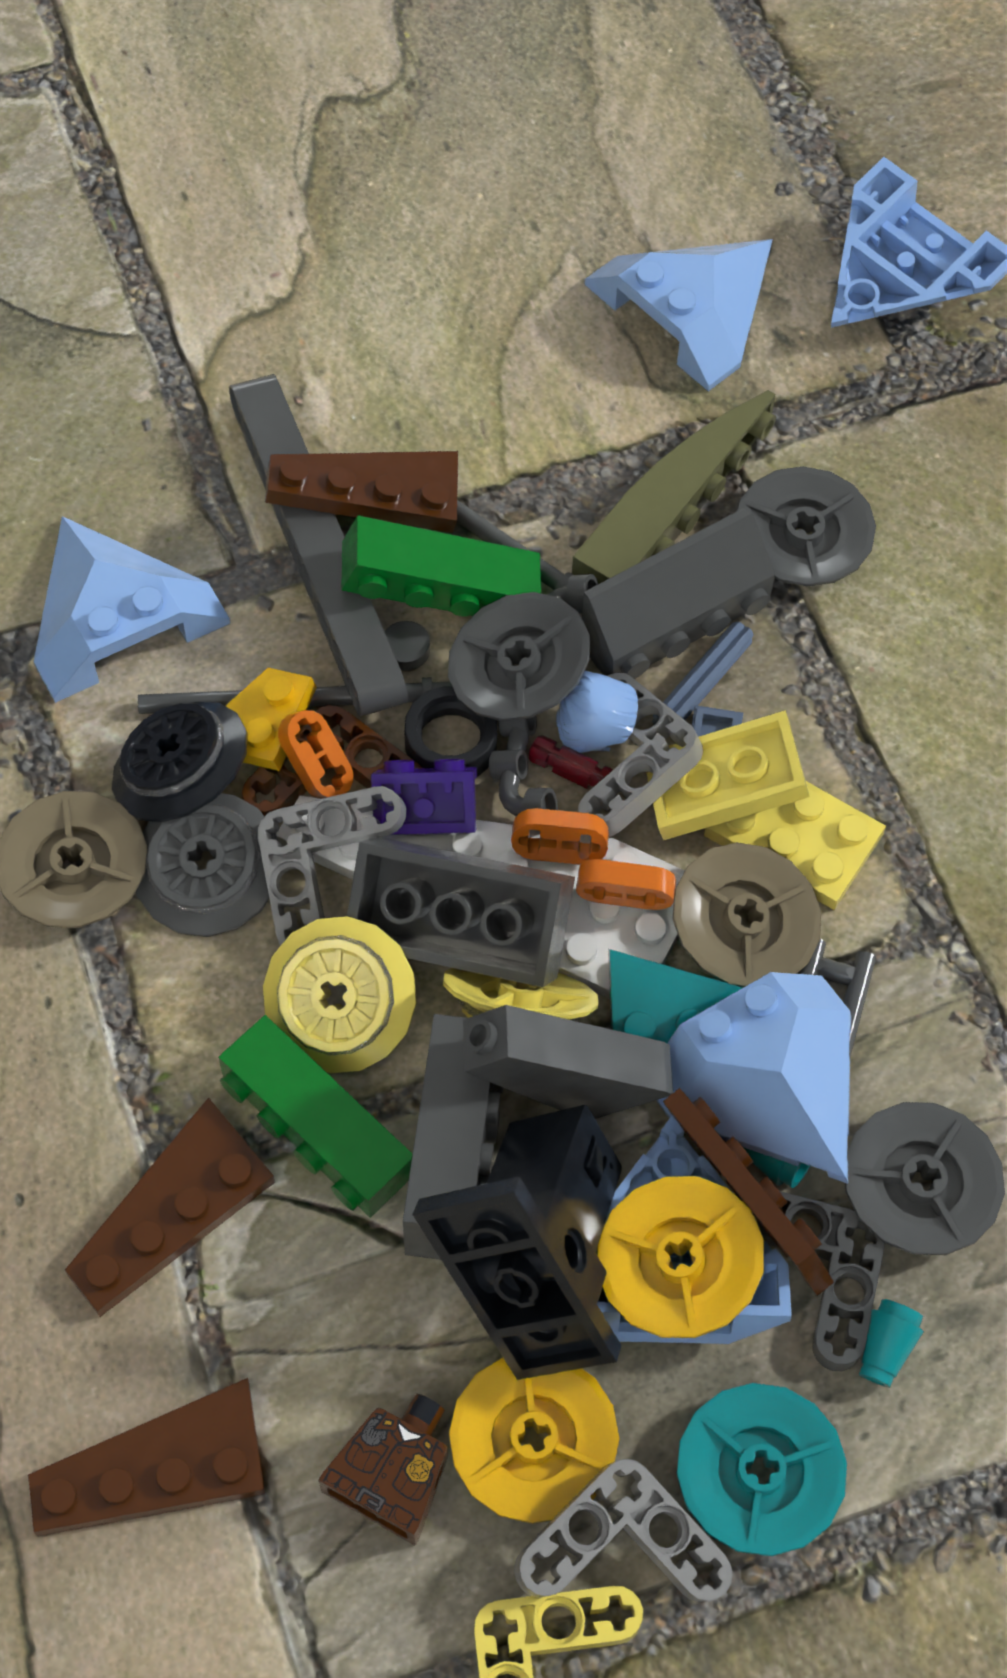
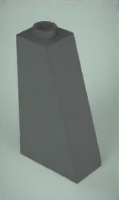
[463,1005,673,1119]

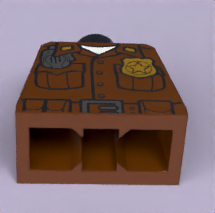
[318,1393,448,1546]

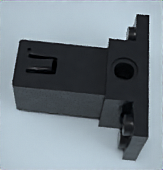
[412,1104,622,1380]

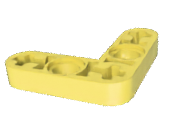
[474,1586,643,1678]

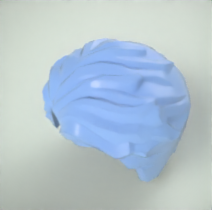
[556,670,638,753]

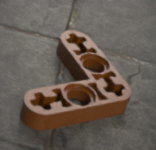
[242,705,423,817]

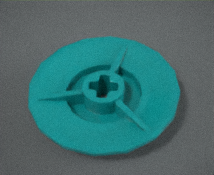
[676,1383,847,1557]

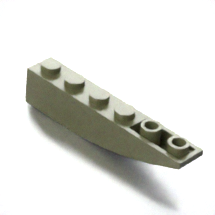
[572,390,776,584]

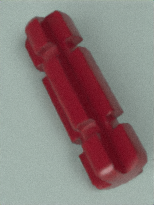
[529,735,614,789]

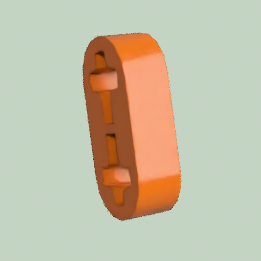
[278,710,353,799]
[511,808,609,865]
[576,859,676,910]

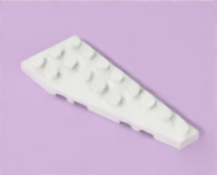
[276,796,685,999]

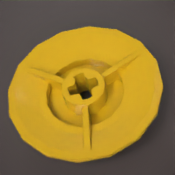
[597,1176,764,1338]
[449,1357,620,1524]

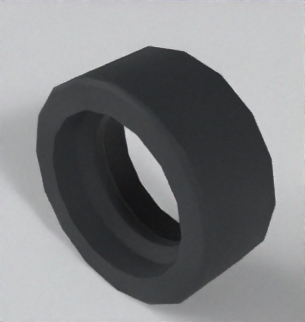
[404,686,497,777]

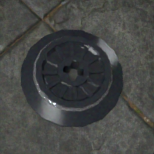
[112,702,248,822]

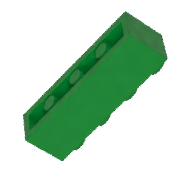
[341,515,541,617]
[218,1015,413,1218]

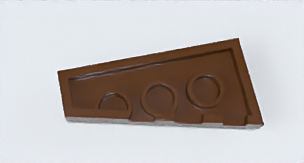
[265,451,458,533]
[663,1088,834,1296]
[65,1097,275,1317]
[28,1378,265,1537]

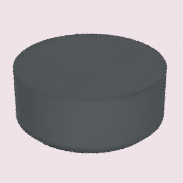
[385,621,430,671]

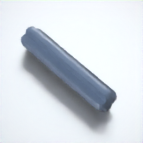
[652,621,753,725]

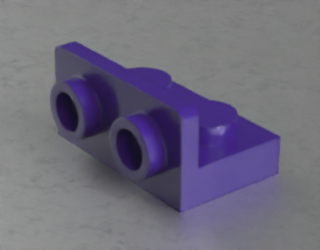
[371,759,477,835]

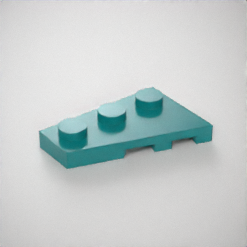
[608,948,743,1043]

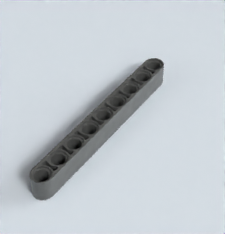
[229,374,408,717]

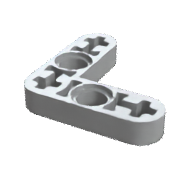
[578,673,703,837]
[258,786,406,946]
[514,1459,733,1602]

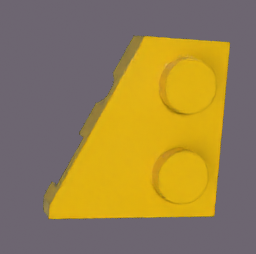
[226,668,317,771]

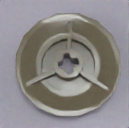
[0,791,148,928]
[672,842,821,987]

